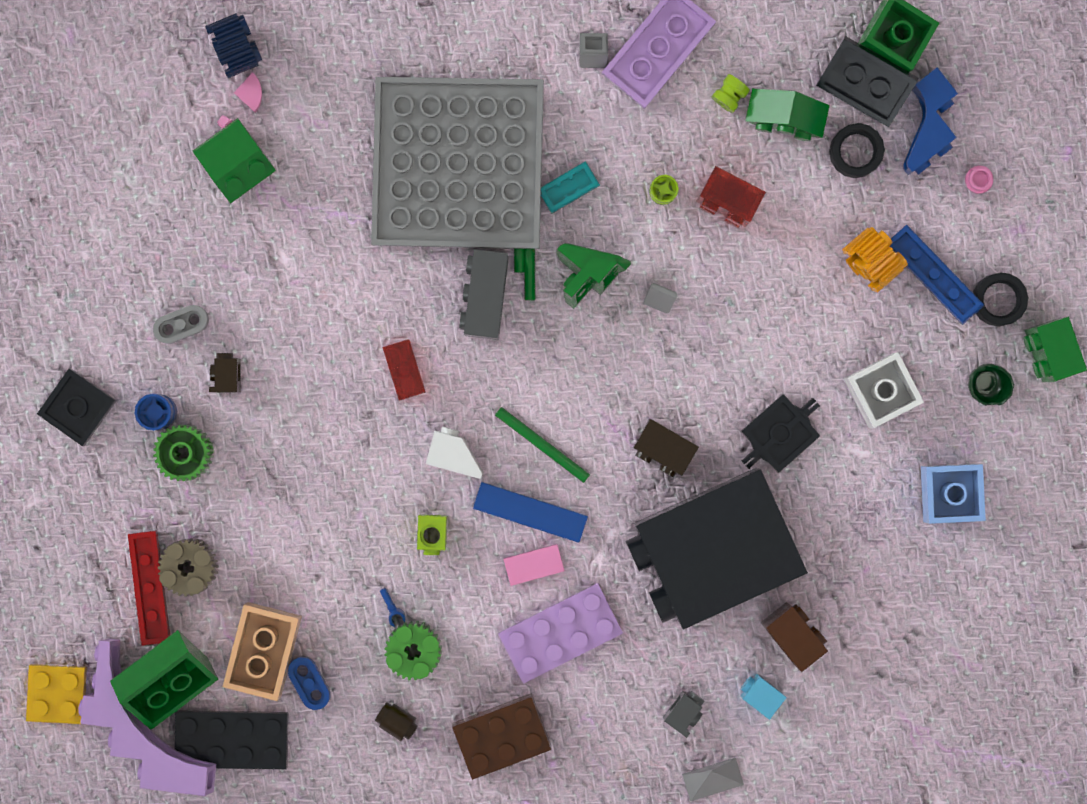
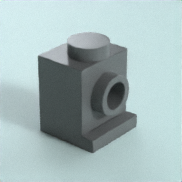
[663,691,705,738]

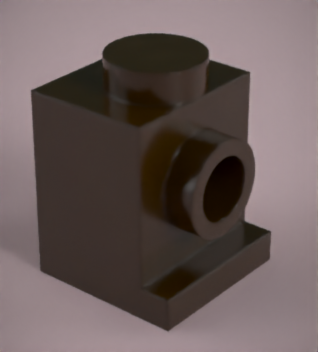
[209,353,241,393]

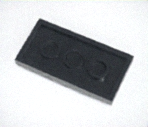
[175,710,288,770]

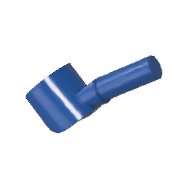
[380,588,405,627]

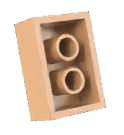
[222,602,302,701]

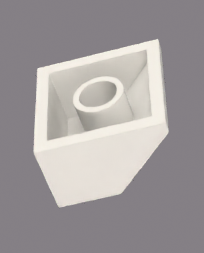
[426,427,483,479]

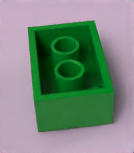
[110,630,219,730]

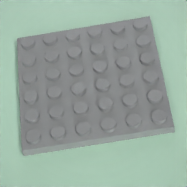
[371,77,544,249]

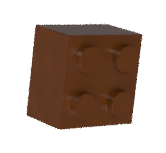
[761,602,828,672]

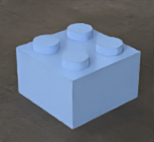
[921,464,986,524]

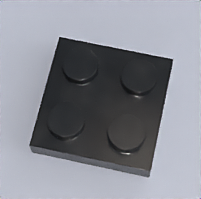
[37,368,117,446]

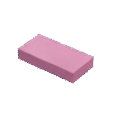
[503,544,565,586]

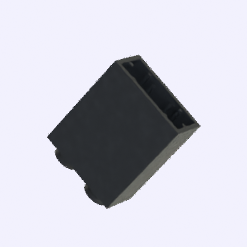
[625,468,808,630]

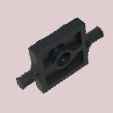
[741,394,820,473]

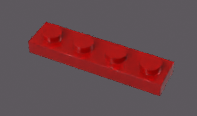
[128,530,170,646]

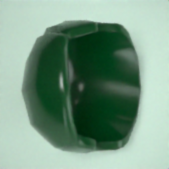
[968,363,1014,406]

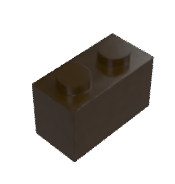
[632,419,699,478]

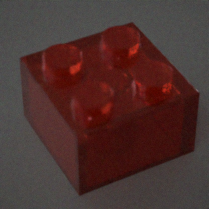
[696,166,766,228]

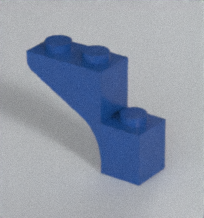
[903,67,958,175]

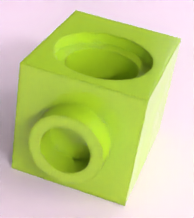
[417,515,447,555]

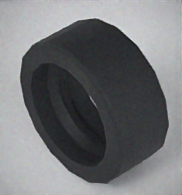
[829,123,885,178]
[973,272,1029,326]

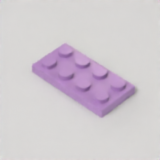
[602,0,716,109]
[498,583,623,684]

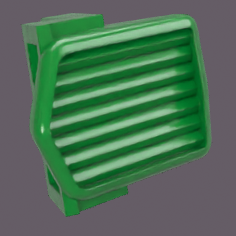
[557,243,631,309]

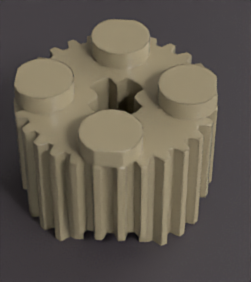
[158,538,219,597]

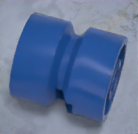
[134,394,178,431]

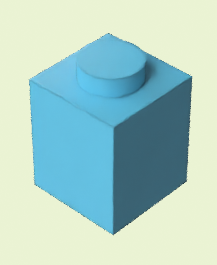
[740,674,787,720]

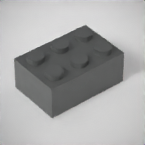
[459,249,509,340]

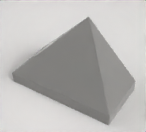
[682,758,744,801]

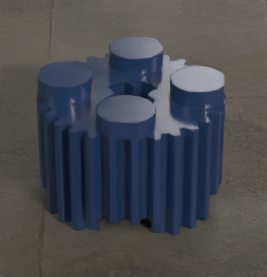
[205,13,262,78]

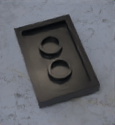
[816,36,919,127]

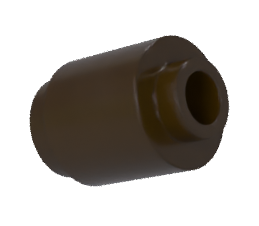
[375,702,418,741]

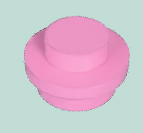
[965,166,994,194]

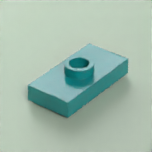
[541,161,600,214]

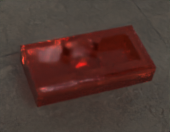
[382,339,426,401]

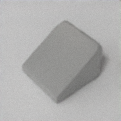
[579,33,608,68]
[644,283,678,313]

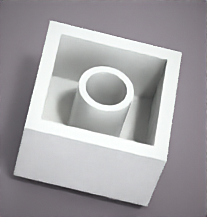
[843,352,924,428]

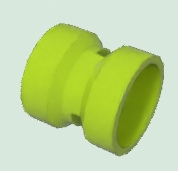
[711,74,750,113]
[649,175,679,205]

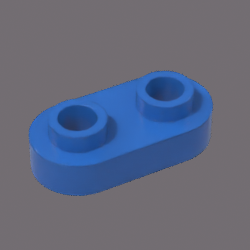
[288,656,331,710]

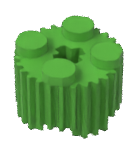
[153,425,214,481]
[384,621,442,680]

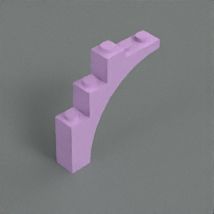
[79,638,216,796]

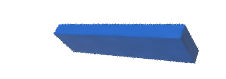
[890,225,984,325]
[473,482,588,543]

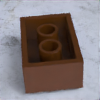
[452,693,551,780]

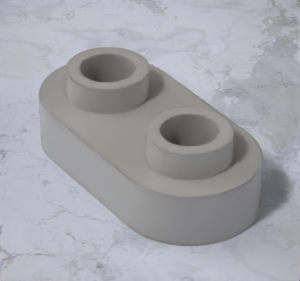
[153,305,209,344]

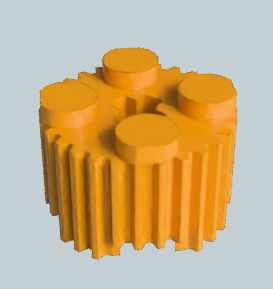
[842,227,908,293]

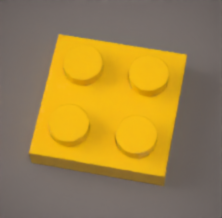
[26,664,87,724]

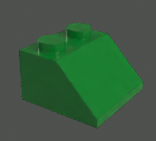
[193,118,276,204]

